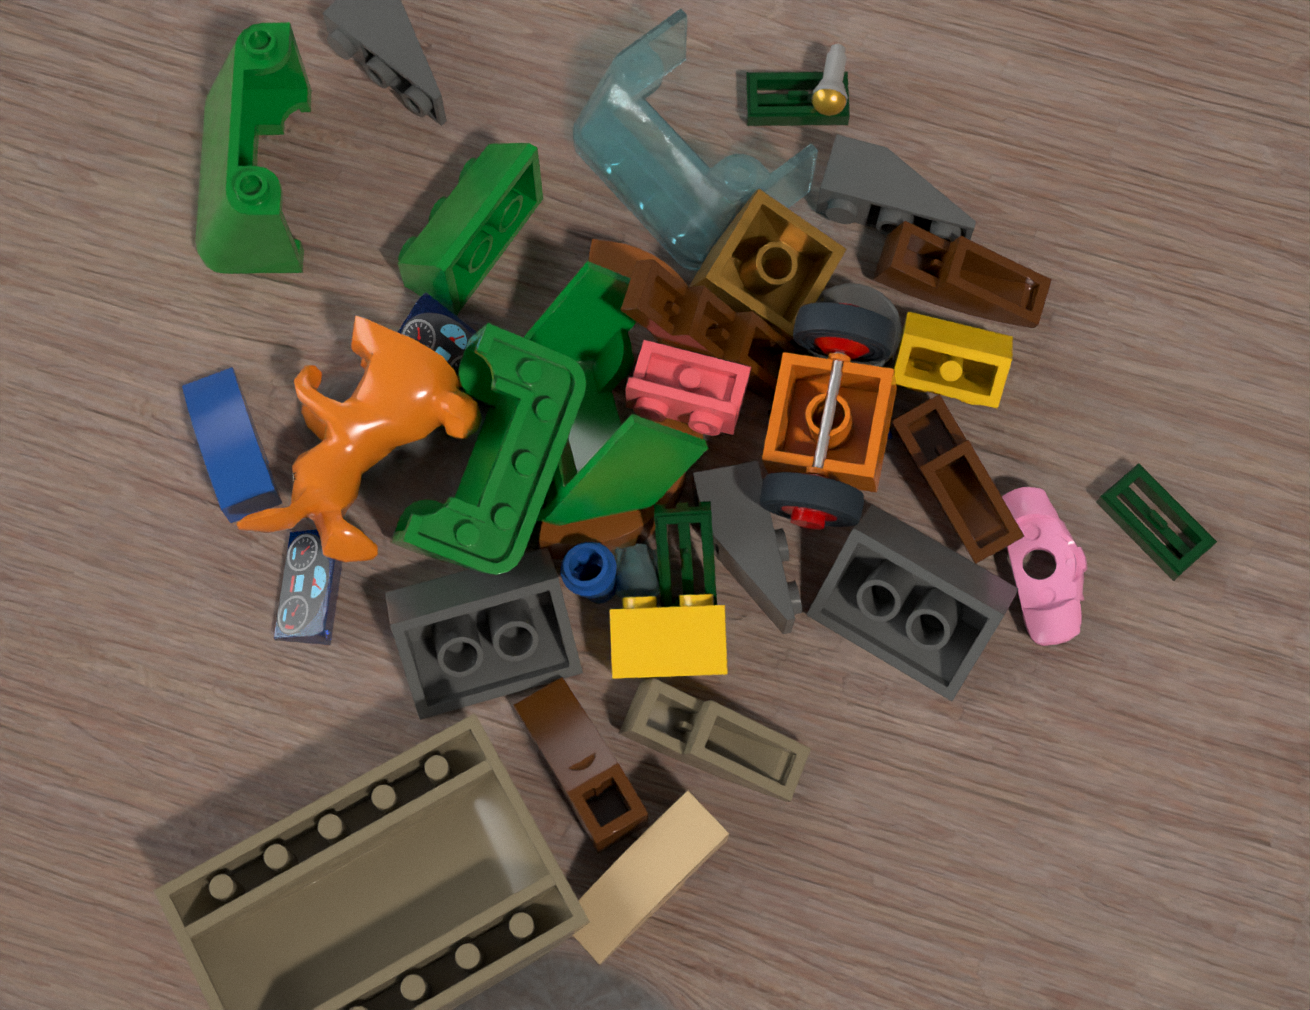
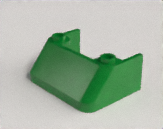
[523,261,708,526]

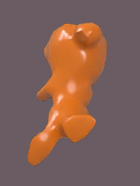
[236,316,482,562]

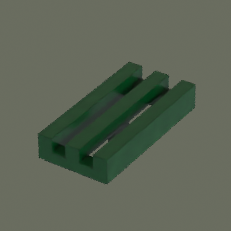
[746,71,850,126]
[1096,463,1217,582]
[654,501,717,607]

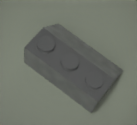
[807,504,1018,701]
[385,547,583,720]

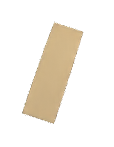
[572,791,729,965]

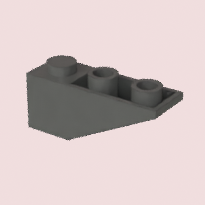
[322,0,447,126]
[816,134,976,242]
[692,461,802,634]

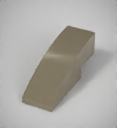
[619,678,811,802]

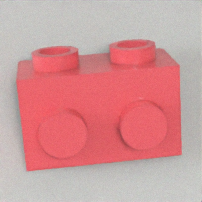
[625,340,751,436]

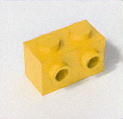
[893,311,1013,409]
[610,594,728,679]

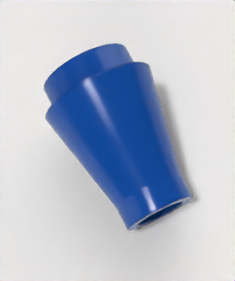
[561,542,617,604]

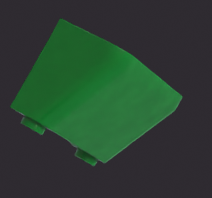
[195,22,312,274]
[390,323,586,575]

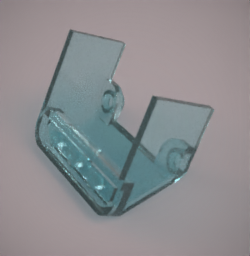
[573,8,818,271]

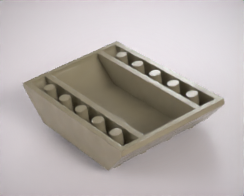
[153,713,590,1010]

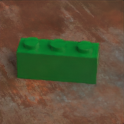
[398,143,543,317]

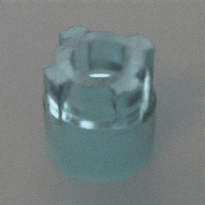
[615,544,660,598]

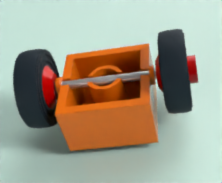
[760,303,897,529]

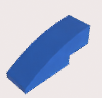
[182,367,283,523]

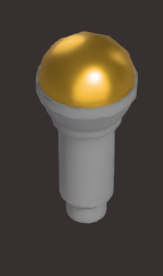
[811,44,848,116]

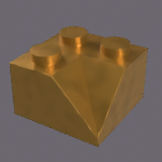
[689,189,847,341]

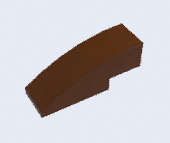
[873,221,1052,328]
[892,394,1025,564]

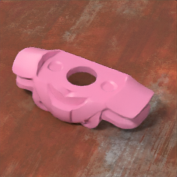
[1002,487,1087,646]

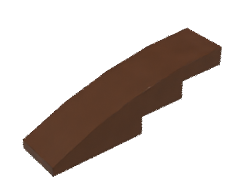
[621,259,804,402]

